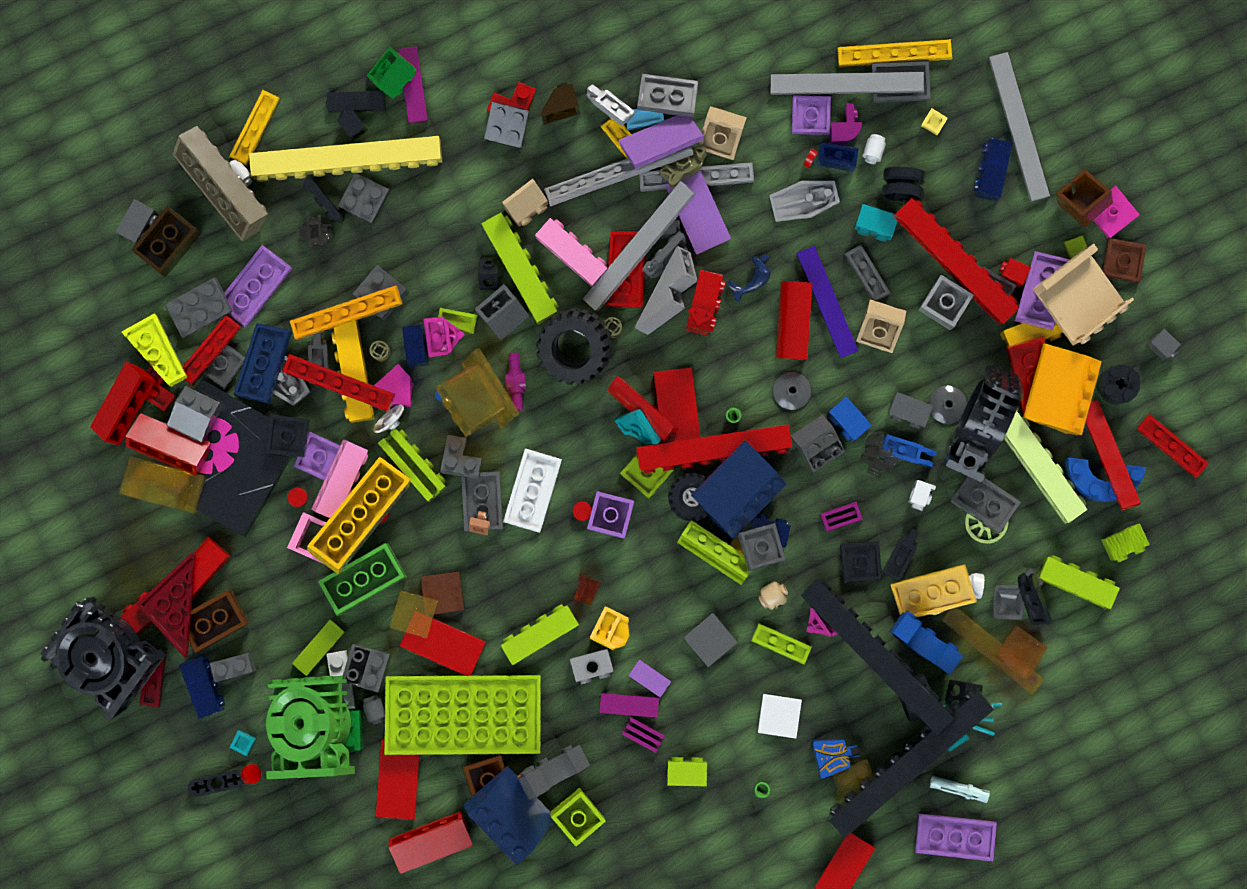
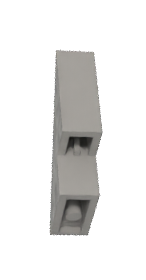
[635,246,698,334]

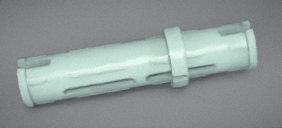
[929,775,990,803]

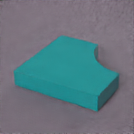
[614,409,661,446]

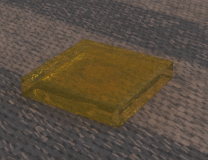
[390,590,438,638]

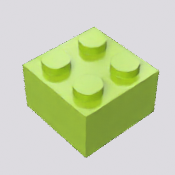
[550,788,606,846]

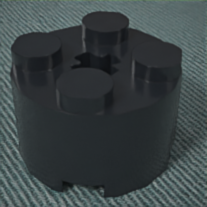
[1097,365,1141,405]

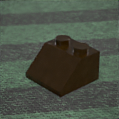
[541,83,580,125]

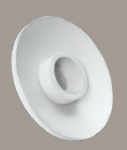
[373,405,404,433]

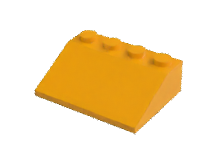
[1023,344,1102,435]

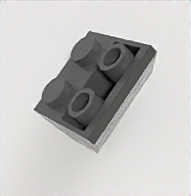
[475,285,530,341]
[791,415,845,472]
[343,644,392,692]

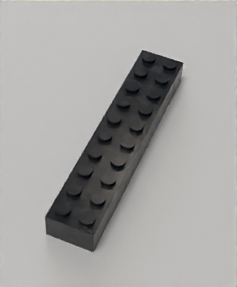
[829,687,994,838]

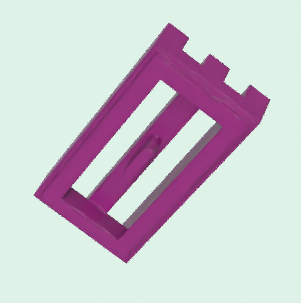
[820,502,863,532]
[622,717,665,753]

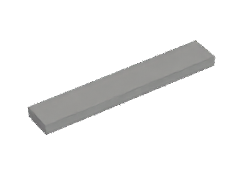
[639,162,754,192]

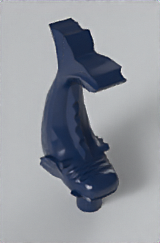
[728,253,771,303]

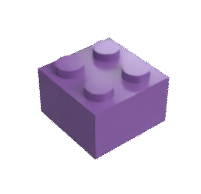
[587,491,634,539]

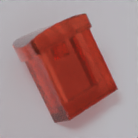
[574,573,600,605]

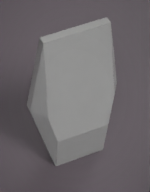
[769,181,840,222]
[273,356,310,407]

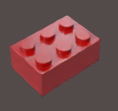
[686,270,726,336]

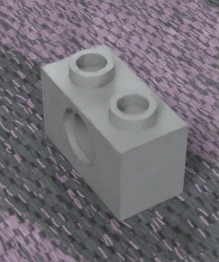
[570,649,614,684]

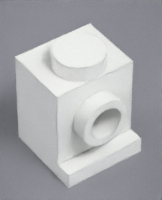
[908,480,936,511]

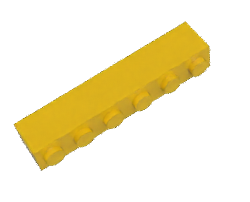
[332,320,374,423]

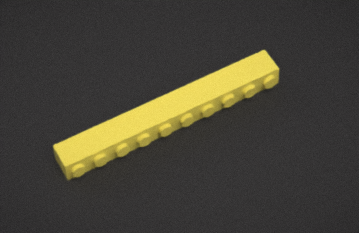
[249,136,442,182]

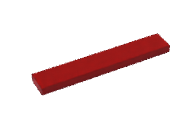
[283,354,395,412]
[1085,400,1141,511]

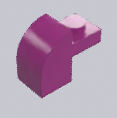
[830,104,862,146]

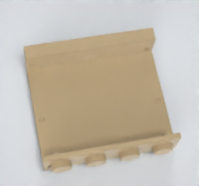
[1033,244,1134,345]

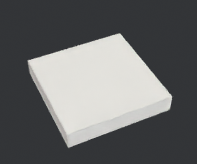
[758,694,802,738]

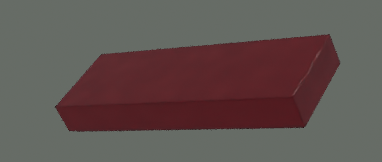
[139,648,167,707]

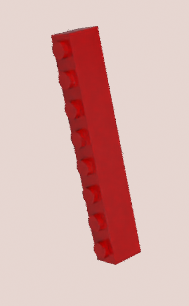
[893,198,1019,325]
[636,424,792,474]

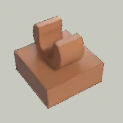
[469,511,490,535]

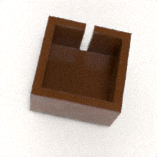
[1056,169,1113,227]

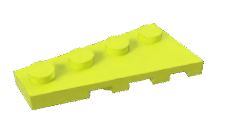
[122,313,188,387]

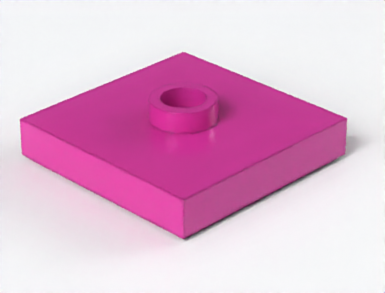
[1094,186,1139,239]

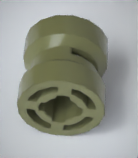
[604,317,622,338]
[370,341,391,362]

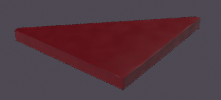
[136,552,195,658]

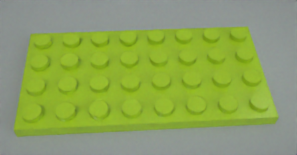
[385,675,541,755]

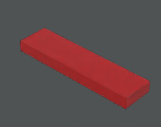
[182,315,242,386]
[1136,414,1209,478]

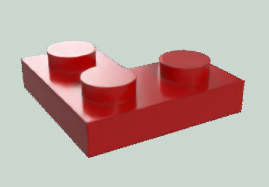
[487,82,536,112]
[146,365,177,412]

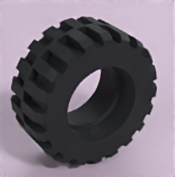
[536,308,613,385]

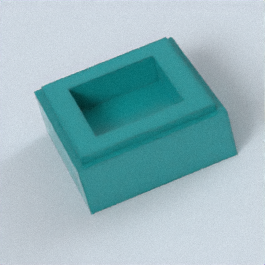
[229,730,256,756]

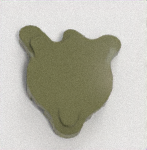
[660,146,707,189]

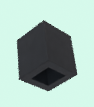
[337,109,368,142]

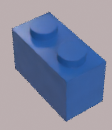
[827,397,872,442]

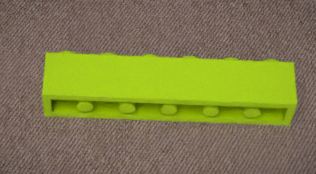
[481,213,559,325]

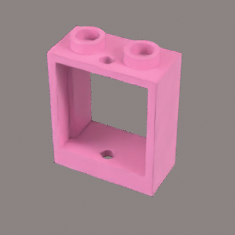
[287,513,326,564]

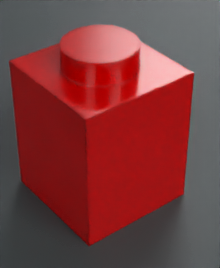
[999,258,1031,287]

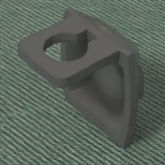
[993,585,1024,620]

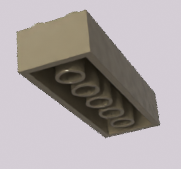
[172,126,268,242]

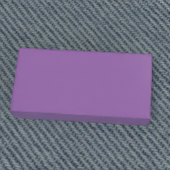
[628,659,671,697]

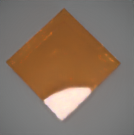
[995,625,1047,680]

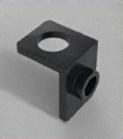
[478,257,499,290]
[946,679,983,701]

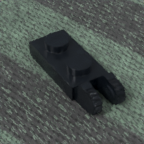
[303,178,345,224]
[1018,573,1052,625]

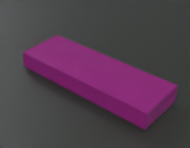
[600,693,659,718]

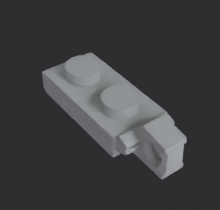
[586,84,635,126]

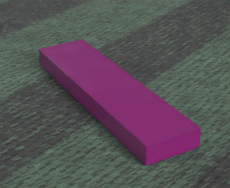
[398,46,428,124]

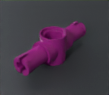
[505,353,526,411]

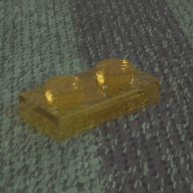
[831,759,873,792]

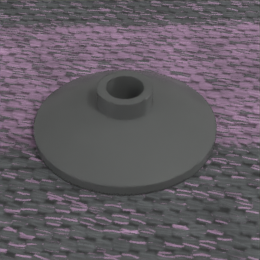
[773,372,811,410]
[928,386,967,424]

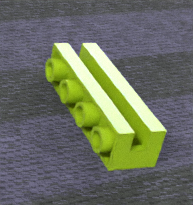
[378,428,447,502]
[677,520,751,585]
[1037,555,1120,609]
[500,604,579,665]

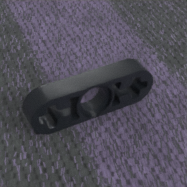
[188,770,244,797]

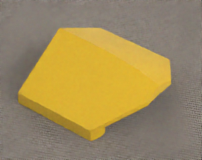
[590,606,629,650]

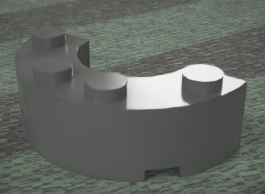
[518,745,590,800]

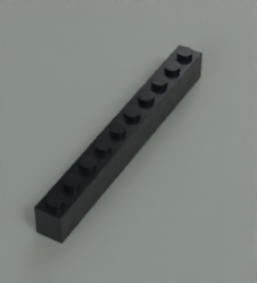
[801,579,957,737]

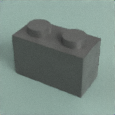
[115,199,158,244]
[888,391,933,429]
[210,653,256,682]

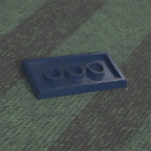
[234,323,292,404]

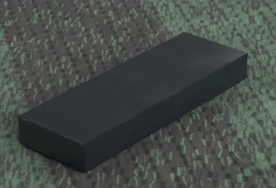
[327,91,385,113]

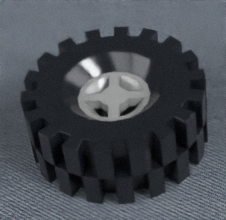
[668,473,708,522]

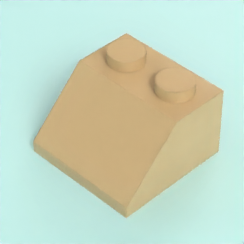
[698,106,747,160]
[502,179,548,227]
[856,300,906,353]

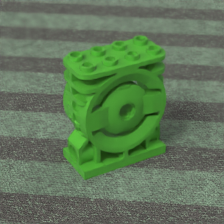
[266,676,355,779]

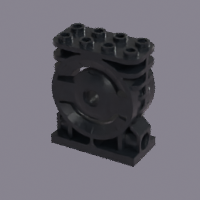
[946,364,1024,482]
[40,596,168,721]

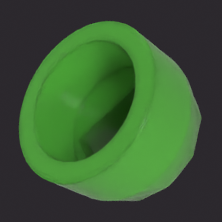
[726,408,742,423]
[754,782,770,798]

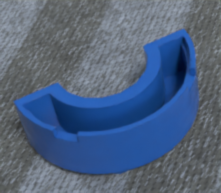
[1064,458,1146,502]
[889,611,963,675]

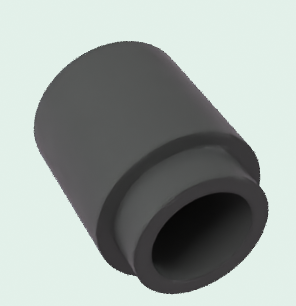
[362,695,385,725]

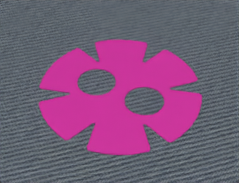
[199,418,239,474]

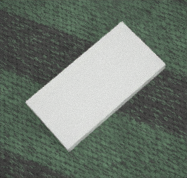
[503,449,562,533]

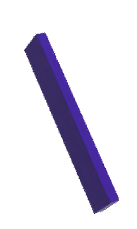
[797,246,858,359]

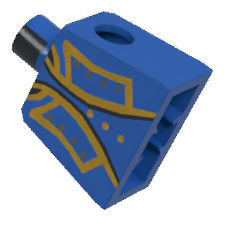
[812,739,860,779]

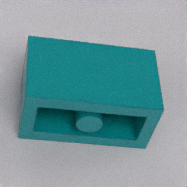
[854,204,897,242]

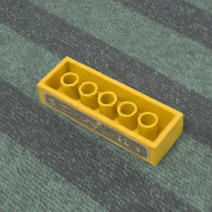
[307,457,411,575]

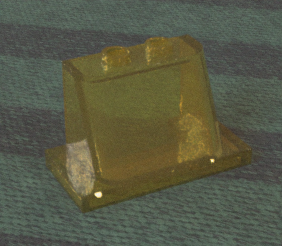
[436,348,520,437]
[119,456,206,513]

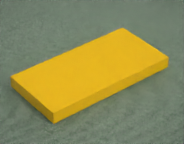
[891,564,977,617]

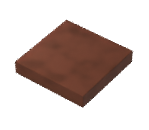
[1102,238,1147,283]
[421,572,464,615]

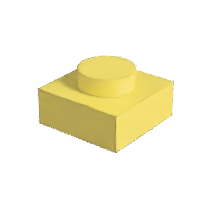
[921,108,948,135]

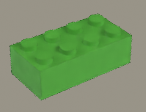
[318,543,407,615]

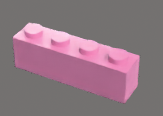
[535,218,607,287]
[311,440,368,518]

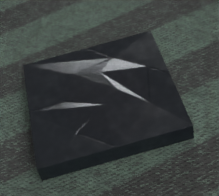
[144,380,292,537]

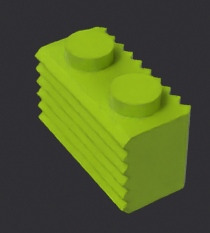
[1101,523,1150,562]

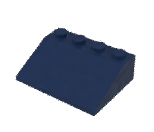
[691,440,787,539]
[463,766,554,865]

